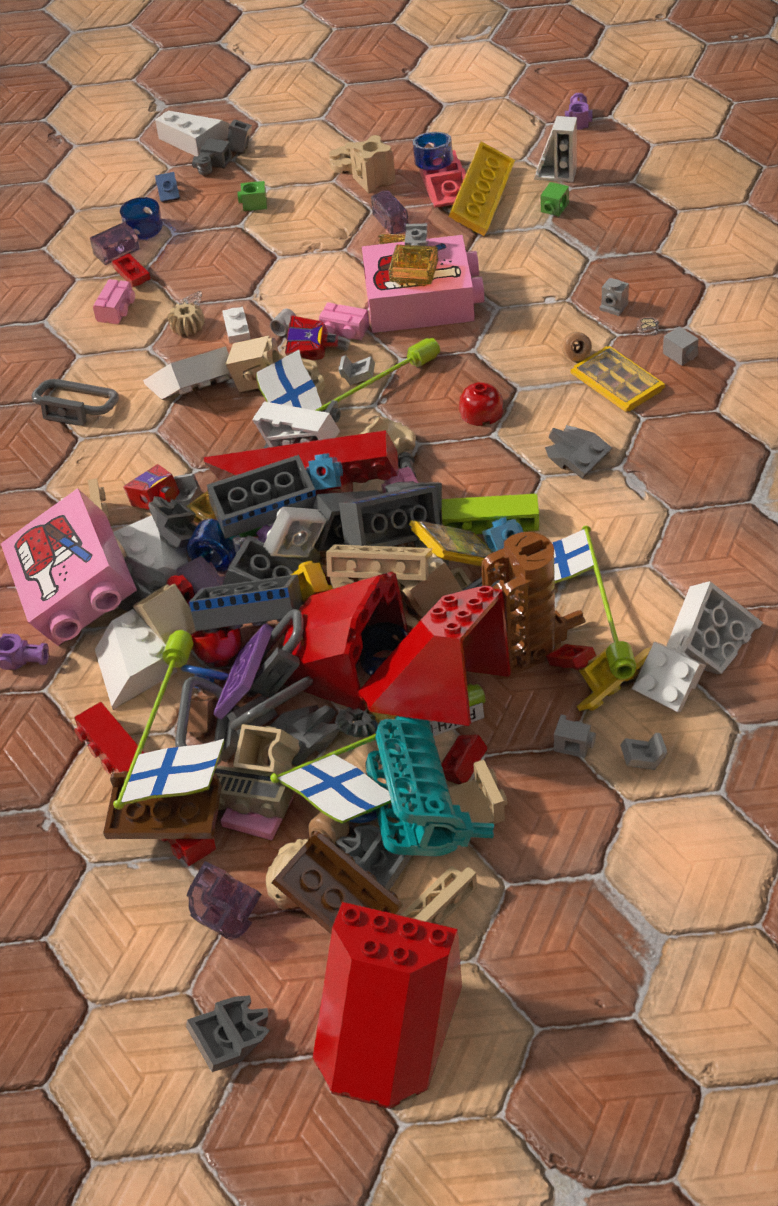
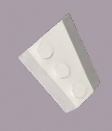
[113,516,190,583]
[95,609,177,710]

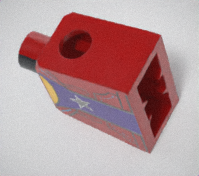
[285,316,338,360]
[123,464,180,509]

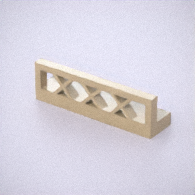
[326,545,432,581]
[401,866,477,925]

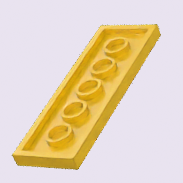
[448,141,515,236]

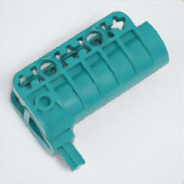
[365,716,494,856]

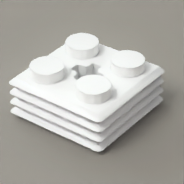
[263,507,327,558]

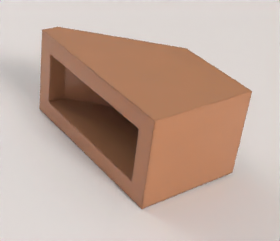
[187,695,218,737]

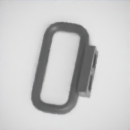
[31,379,119,426]
[245,609,304,698]
[175,676,240,765]
[227,676,313,736]

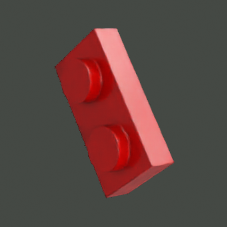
[112,253,151,287]
[546,644,597,670]

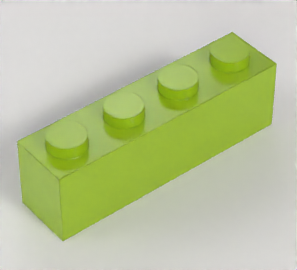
[442,494,539,534]

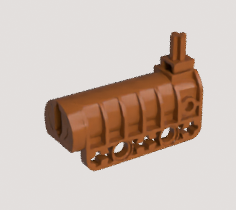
[481,532,586,673]

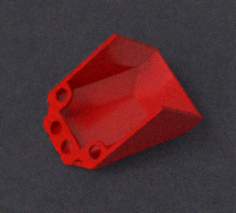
[283,572,409,711]
[358,586,511,726]
[313,902,462,1109]

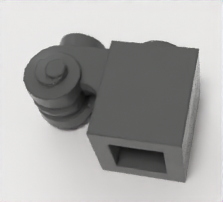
[192,138,232,175]

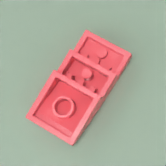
[417,150,466,208]

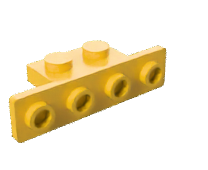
[577,642,651,711]

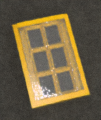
[570,346,665,412]
[409,520,495,568]

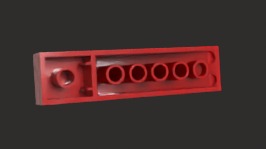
[204,430,399,497]

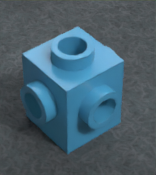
[306,453,343,490]
[482,517,523,552]

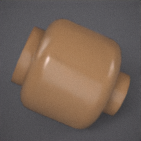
[561,332,592,361]
[309,812,349,846]

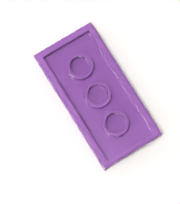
[214,623,273,720]

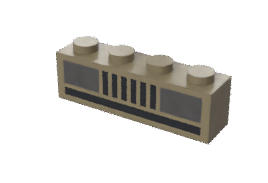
[214,765,294,819]

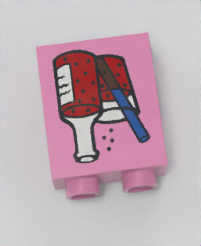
[362,235,484,333]
[1,488,137,646]

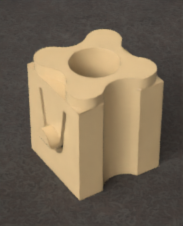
[350,135,395,193]
[226,336,284,392]
[397,553,463,619]
[133,584,195,645]
[233,724,300,774]

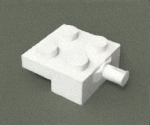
[632,634,706,712]

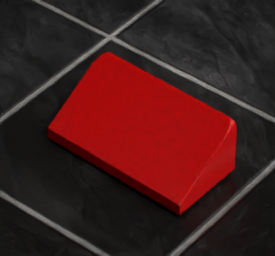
[441,734,487,785]

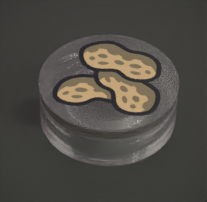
[637,317,659,336]

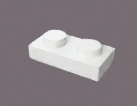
[222,307,250,343]

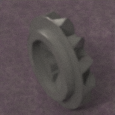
[336,707,378,738]

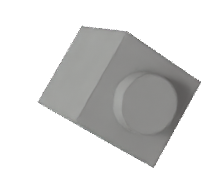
[663,326,699,366]

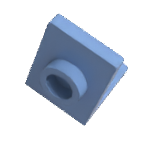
[155,172,180,202]

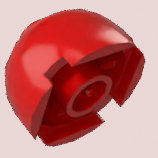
[459,382,504,426]
[190,626,242,667]

